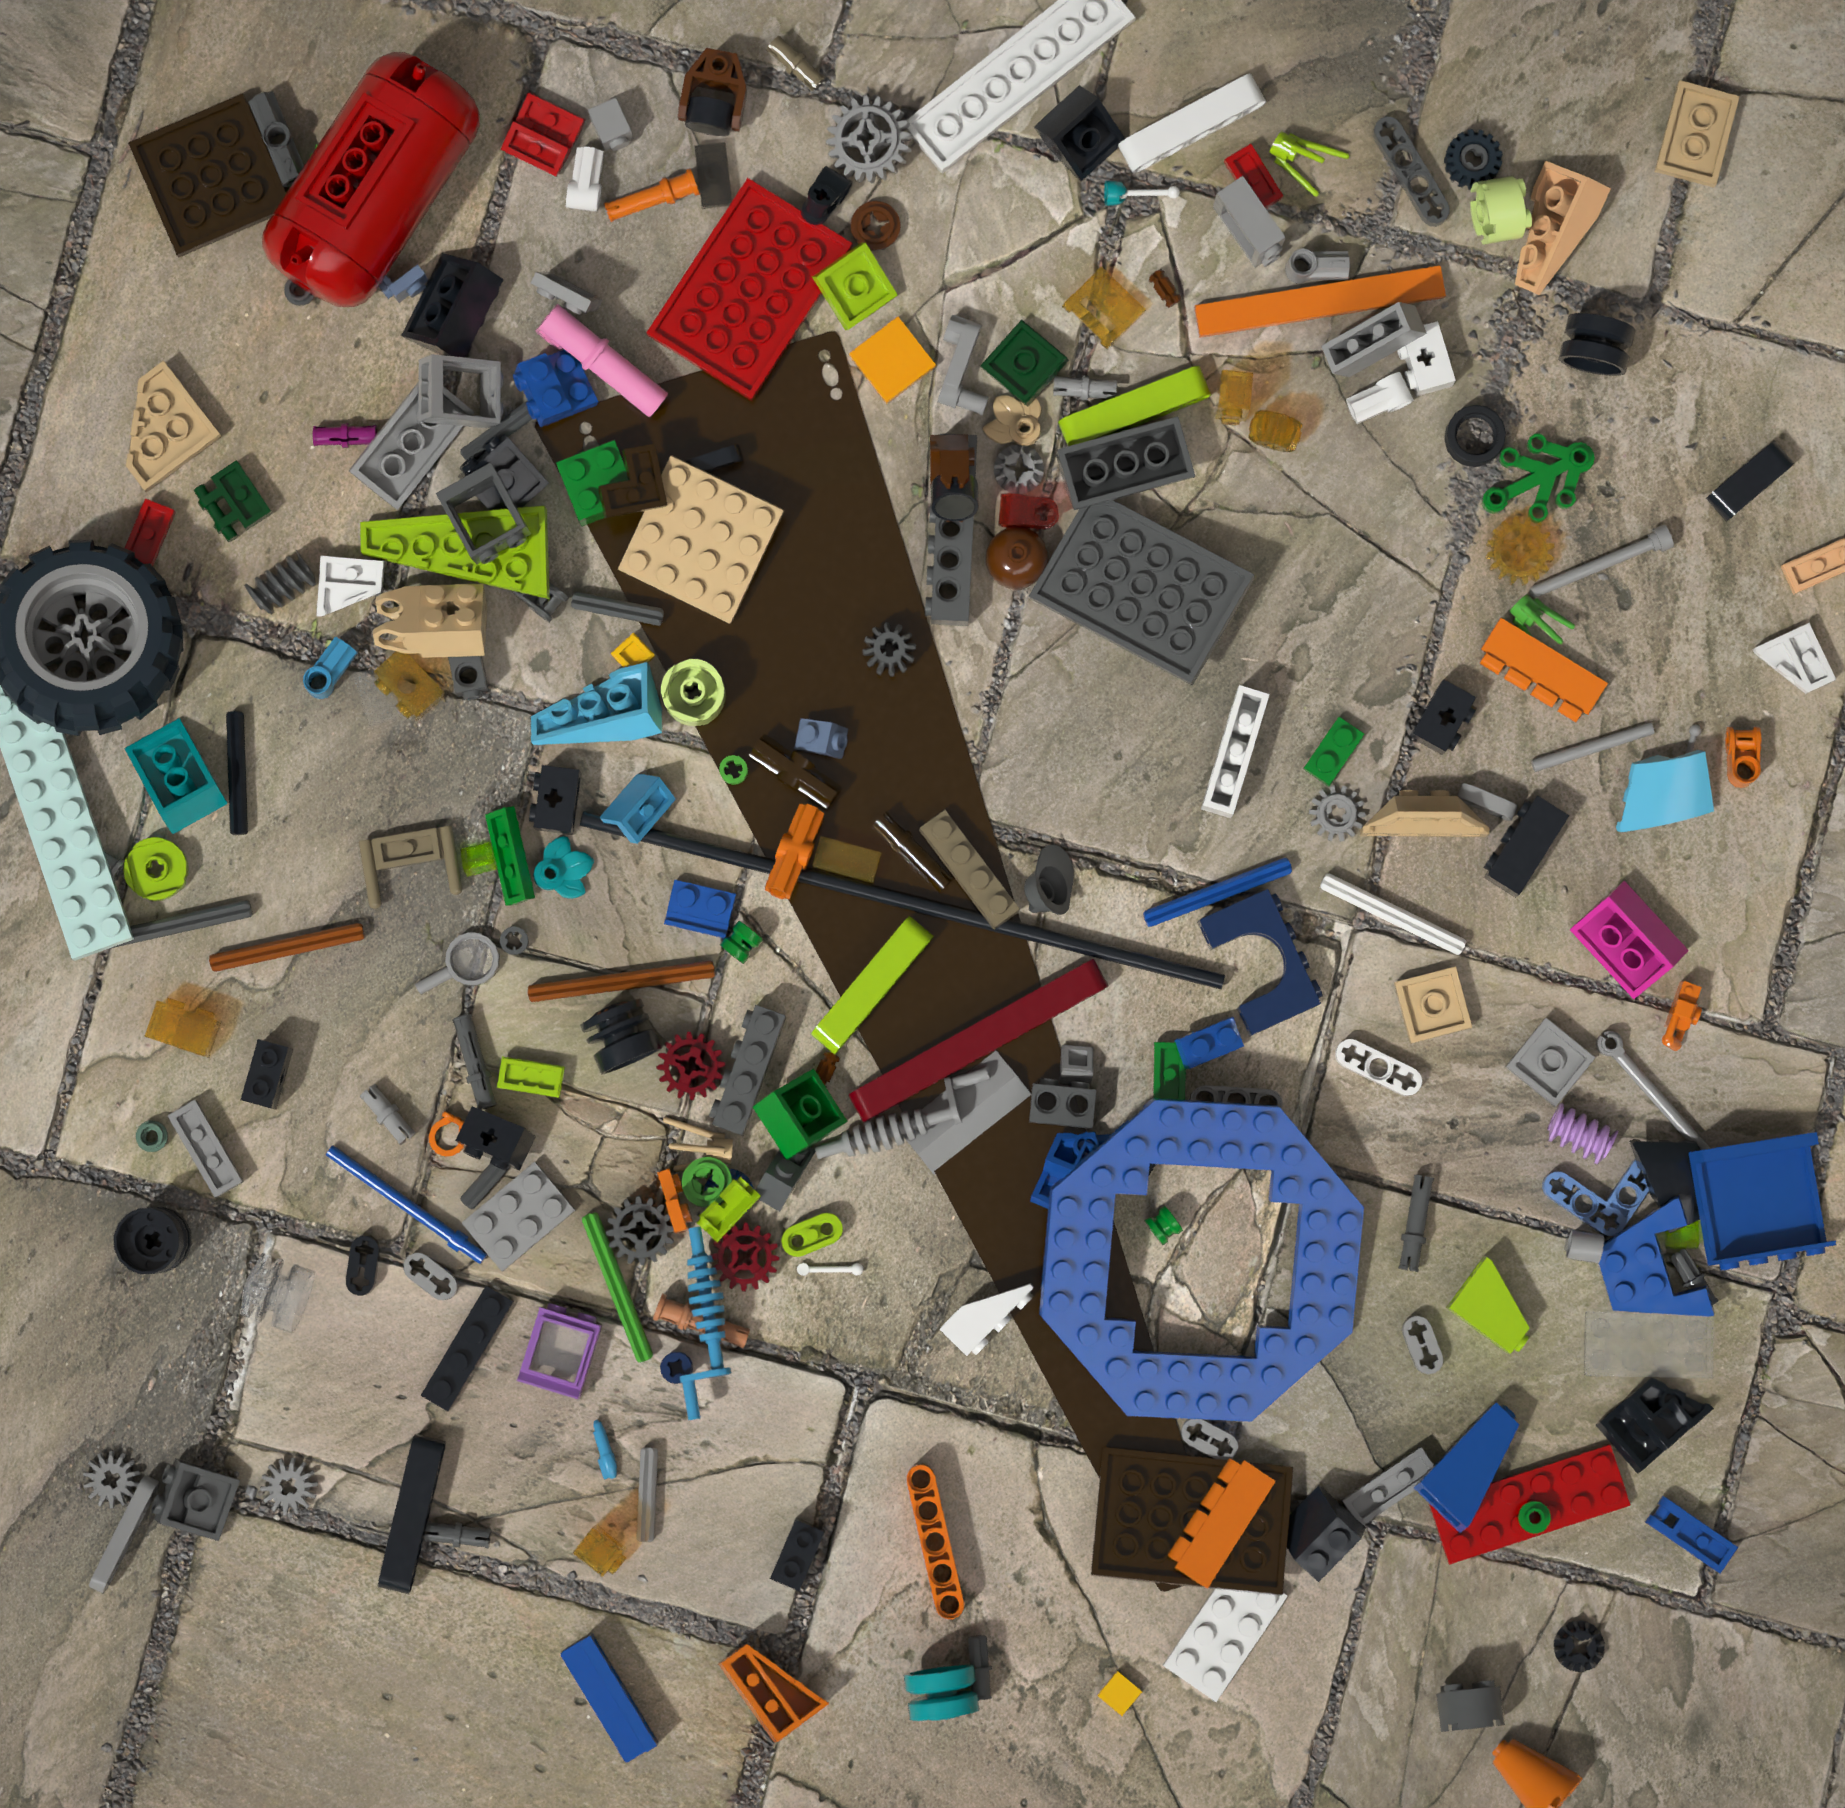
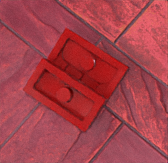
[500,92,586,177]

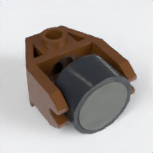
[677,48,747,136]
[930,434,979,522]

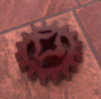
[656,1032,726,1101]
[711,1223,780,1292]

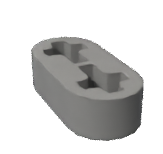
[1457,783,1518,821]
[403,1253,458,1300]
[1402,1316,1443,1374]
[1181,1419,1238,1460]

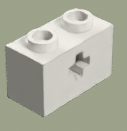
[1397,321,1456,397]

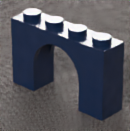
[1197,889,1323,1036]

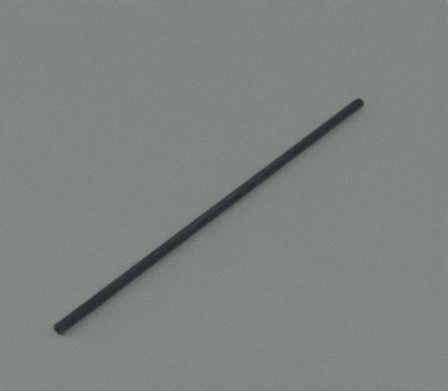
[580,811,1225,990]

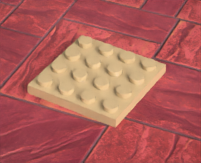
[618,455,785,624]

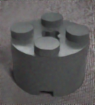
[1436,1680,1505,1732]

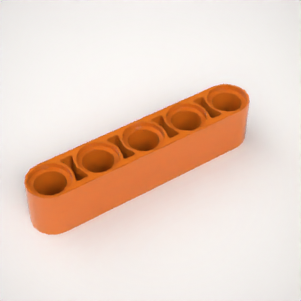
[907,1464,964,1619]

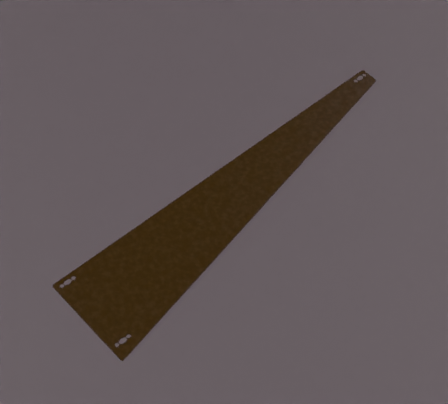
[537,330,1187,1592]

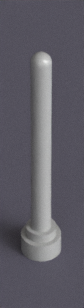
[1529,524,1674,597]

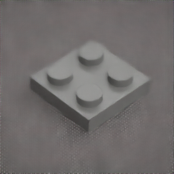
[531,271,603,315]
[1505,1018,1595,1107]

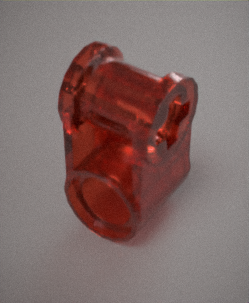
[998,493,1059,529]

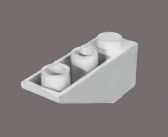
[940,1283,1034,1356]

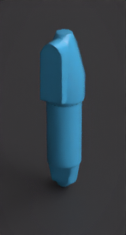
[593,1420,617,1479]

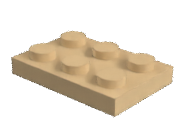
[1654,80,1740,188]

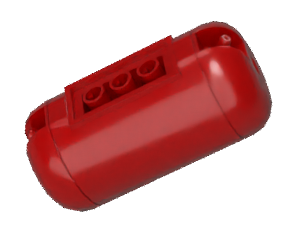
[262,52,480,307]

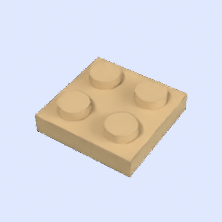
[1394,966,1472,1044]

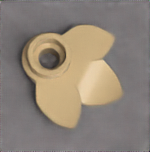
[983,395,1042,446]

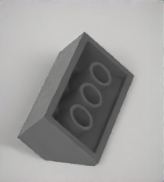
[1056,416,1195,511]

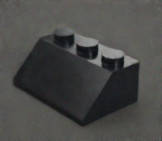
[401,253,504,358]

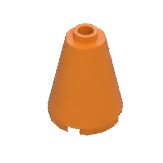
[1492,1739,1582,1808]

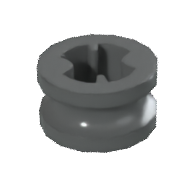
[500,927,529,955]

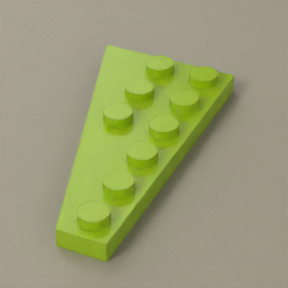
[360,506,550,599]

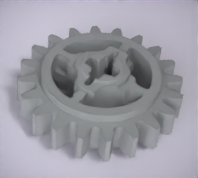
[826,95,913,184]

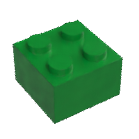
[556,440,628,527]
[753,1068,848,1160]

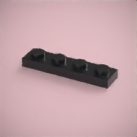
[420,1285,514,1412]

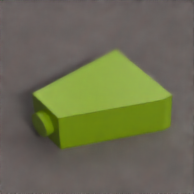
[1446,1257,1530,1354]

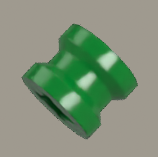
[1144,1206,1183,1246]

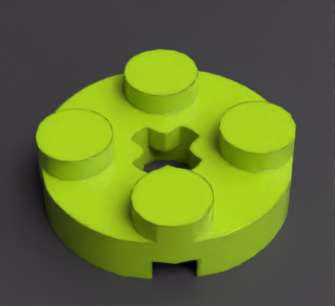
[123,837,188,901]

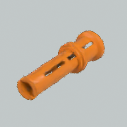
[604,168,700,222]

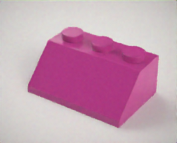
[1570,881,1689,999]

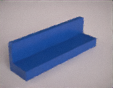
[561,1633,659,1762]

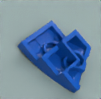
[1030,1132,1111,1209]

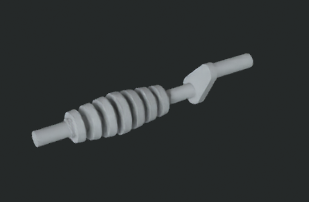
[815,1067,990,1159]

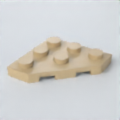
[126,360,221,493]

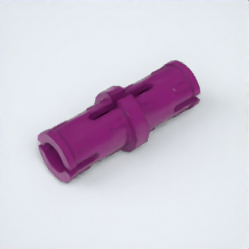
[313,423,377,448]

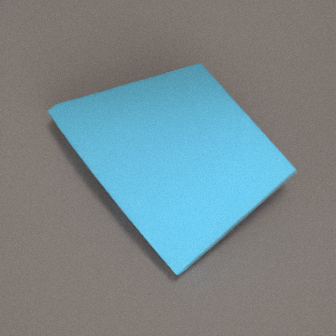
[1616,750,1714,832]

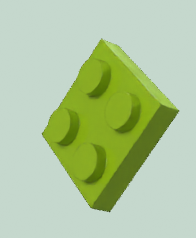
[812,242,898,330]

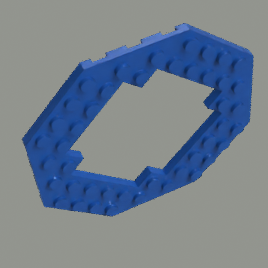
[1039,1098,1364,1422]

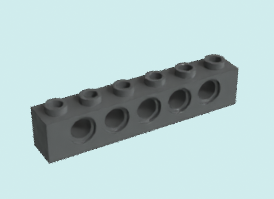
[925,433,977,626]

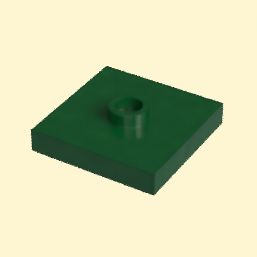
[980,319,1069,407]

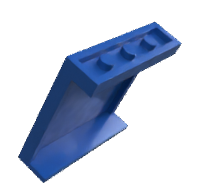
[1688,1132,1836,1270]

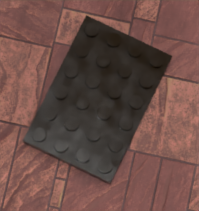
[1090,1447,1293,1596]

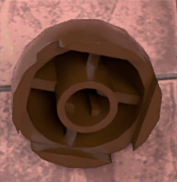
[986,526,1048,590]

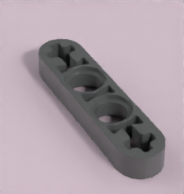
[1373,116,1450,227]

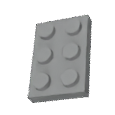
[462,1162,576,1272]

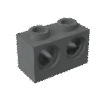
[1029,1078,1096,1129]

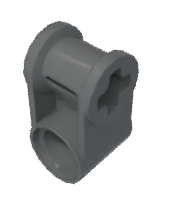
[511,582,568,623]

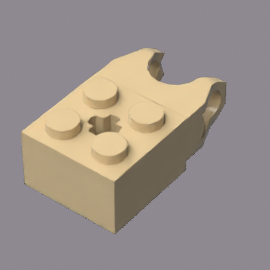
[373,584,487,658]

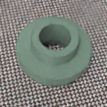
[136,1120,168,1152]

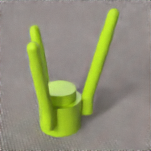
[1270,131,1349,197]

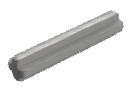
[636,1447,658,1542]

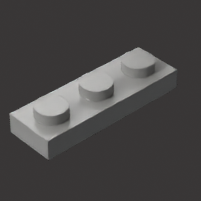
[168,1100,244,1198]
[1342,1447,1434,1525]

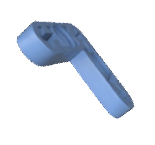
[1542,1159,1649,1236]

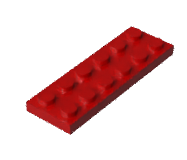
[1428,1444,1631,1565]

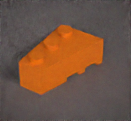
[718,1644,829,1742]

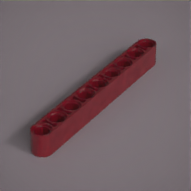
[848,959,1109,1123]

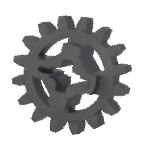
[606,1196,674,1265]

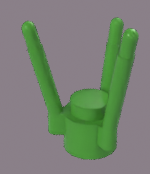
[1510,594,1575,644]

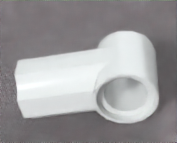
[566,146,604,212]
[1346,372,1414,424]

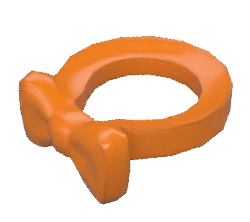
[429,1111,464,1156]

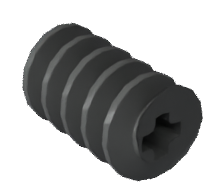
[244,550,316,614]

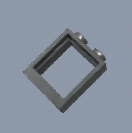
[436,463,531,565]

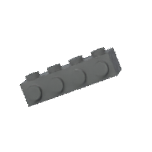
[709,1005,786,1136]

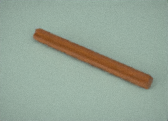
[528,961,715,1002]

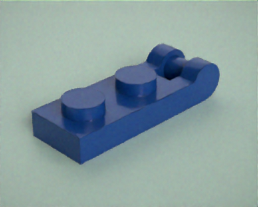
[1645,1496,1738,1574]

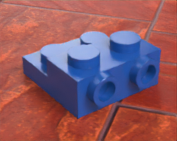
[513,349,599,427]

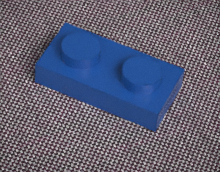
[1175,1017,1244,1069]

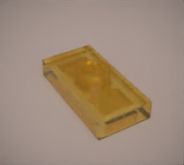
[812,836,881,884]

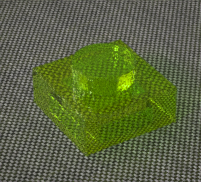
[1665,1221,1699,1249]

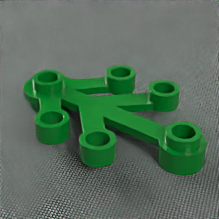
[1481,434,1595,523]

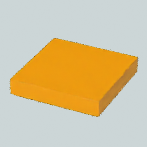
[849,317,936,404]

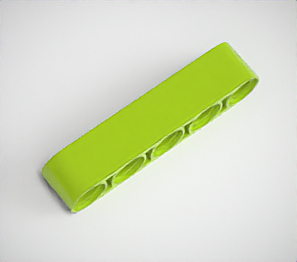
[1058,366,1211,446]
[810,916,934,1055]

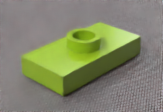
[497,1056,565,1098]

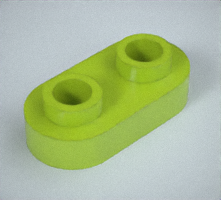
[782,1213,843,1257]

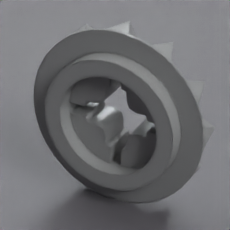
[994,445,1044,494]

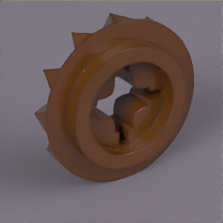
[851,201,900,251]

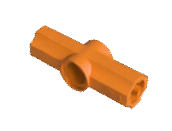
[765,804,824,899]

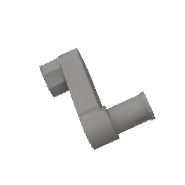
[937,314,989,416]

